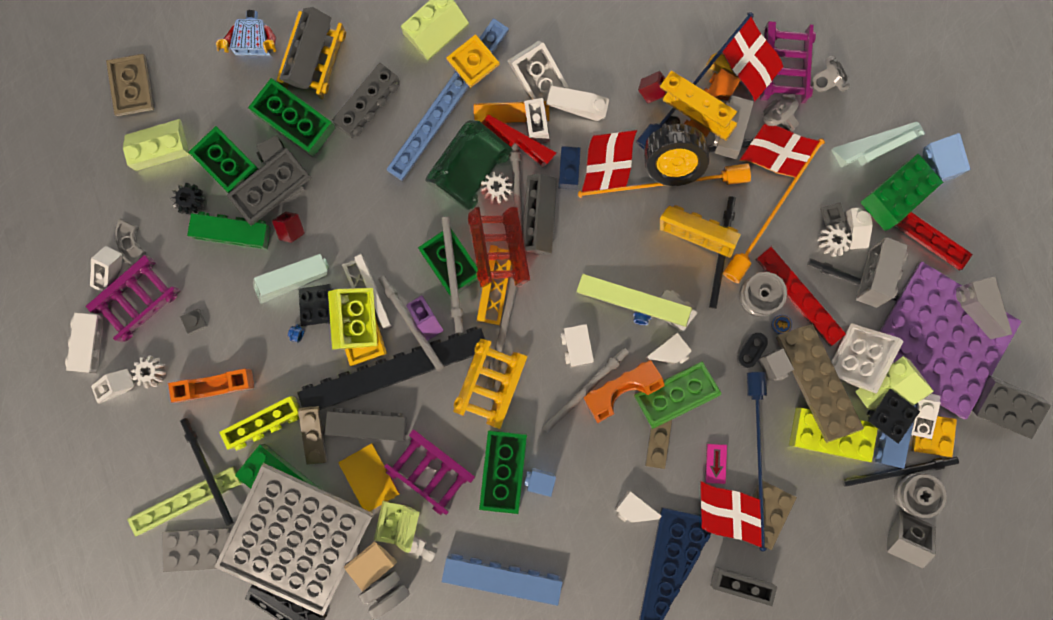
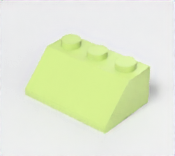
[401,0,469,60]
[123,119,190,171]
[855,356,934,410]

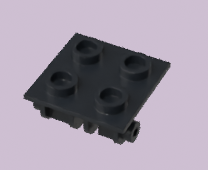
[298,284,333,326]
[866,389,920,444]

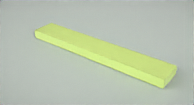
[576,274,692,327]
[127,466,243,537]

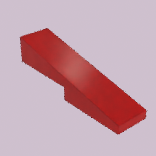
[482,114,556,168]

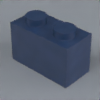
[558,146,581,190]

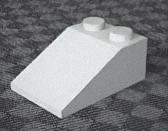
[508,41,569,101]

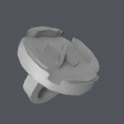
[812,55,850,92]
[762,94,799,131]

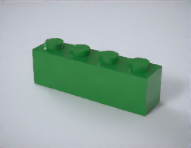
[187,211,271,250]

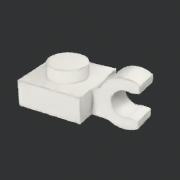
[400,535,436,562]

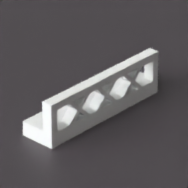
[342,254,392,331]

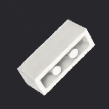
[65,313,105,373]

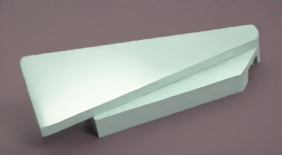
[832,122,925,168]

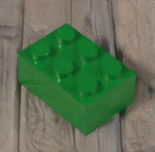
[188,126,259,193]
[418,227,483,297]

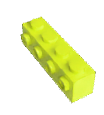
[219,396,300,451]

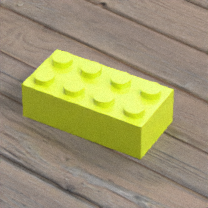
[789,408,878,462]

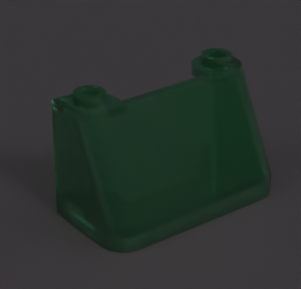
[425,120,513,210]

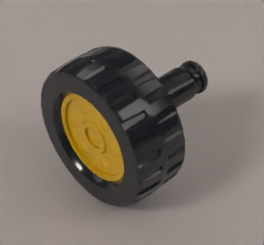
[644,116,709,186]

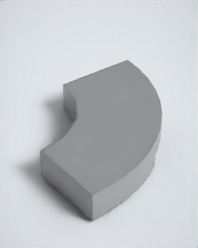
[115,219,146,266]

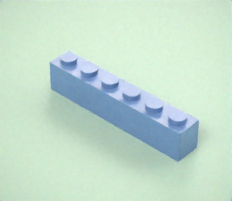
[441,554,563,606]

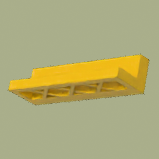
[477,245,513,326]

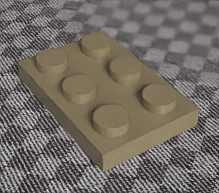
[106,54,154,117]
[752,480,797,550]

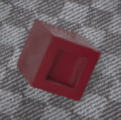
[638,71,667,103]
[272,211,305,243]

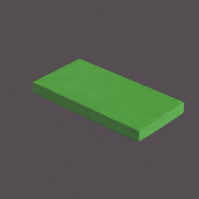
[634,361,721,429]

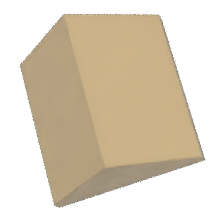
[344,542,397,592]

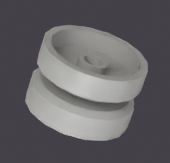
[739,272,787,317]
[894,473,947,518]
[358,571,410,620]

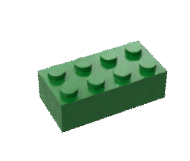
[248,78,335,157]
[860,153,944,232]
[479,430,527,514]
[235,444,322,490]

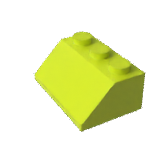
[328,288,377,350]

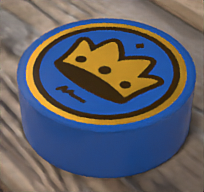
[772,315,792,334]

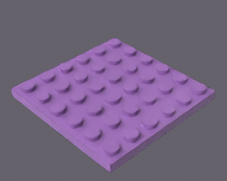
[879,261,1022,419]

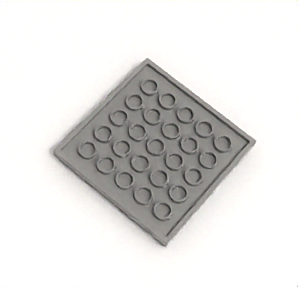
[215,463,373,616]

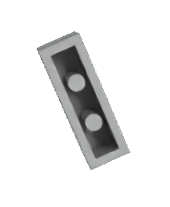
[713,96,754,159]

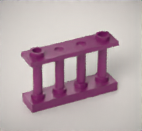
[760,21,816,103]
[85,255,180,342]
[384,429,475,515]

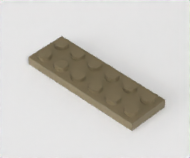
[776,324,864,443]

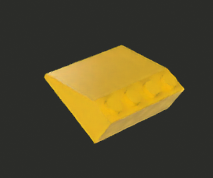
[660,205,741,258]

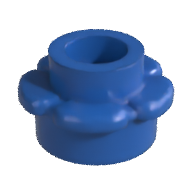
[633,312,652,326]
[288,324,305,343]

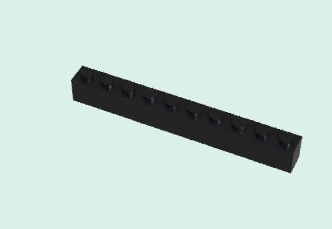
[297,326,485,410]

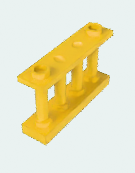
[276,11,346,99]
[660,70,737,141]
[453,339,528,429]

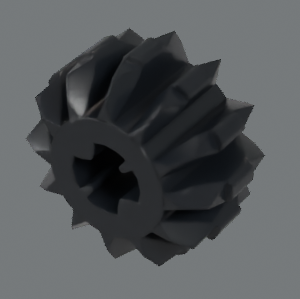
[171,183,205,216]

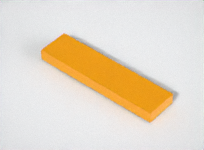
[474,101,550,124]

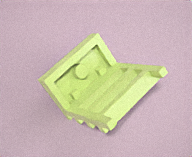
[374,501,419,553]

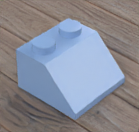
[923,133,971,181]

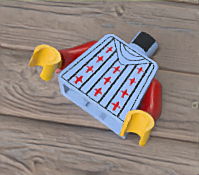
[216,10,277,55]

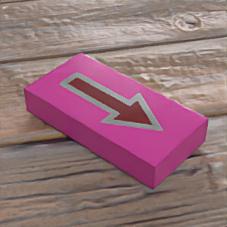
[705,444,727,484]

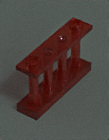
[468,207,530,287]

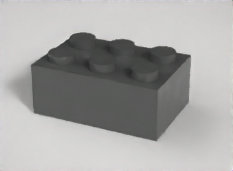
[972,375,1051,439]

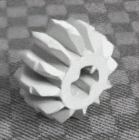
[481,172,513,204]
[818,224,852,257]
[131,356,167,389]

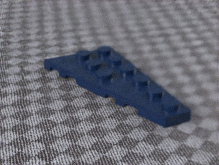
[639,507,711,620]

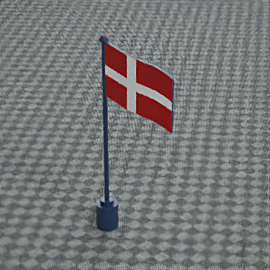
[636,12,784,150]
[700,372,767,552]

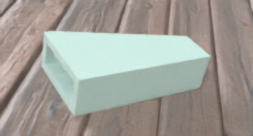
[253,254,329,304]

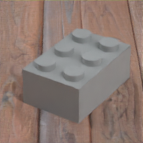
[855,237,908,308]

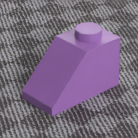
[406,295,444,341]

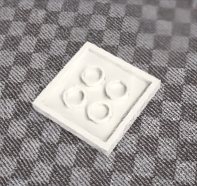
[831,323,903,394]

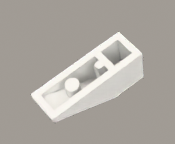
[546,86,609,121]

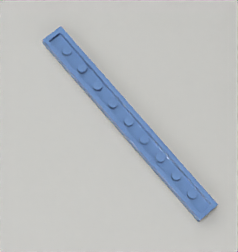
[386,18,509,182]

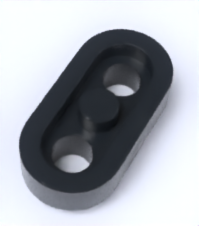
[737,333,768,368]

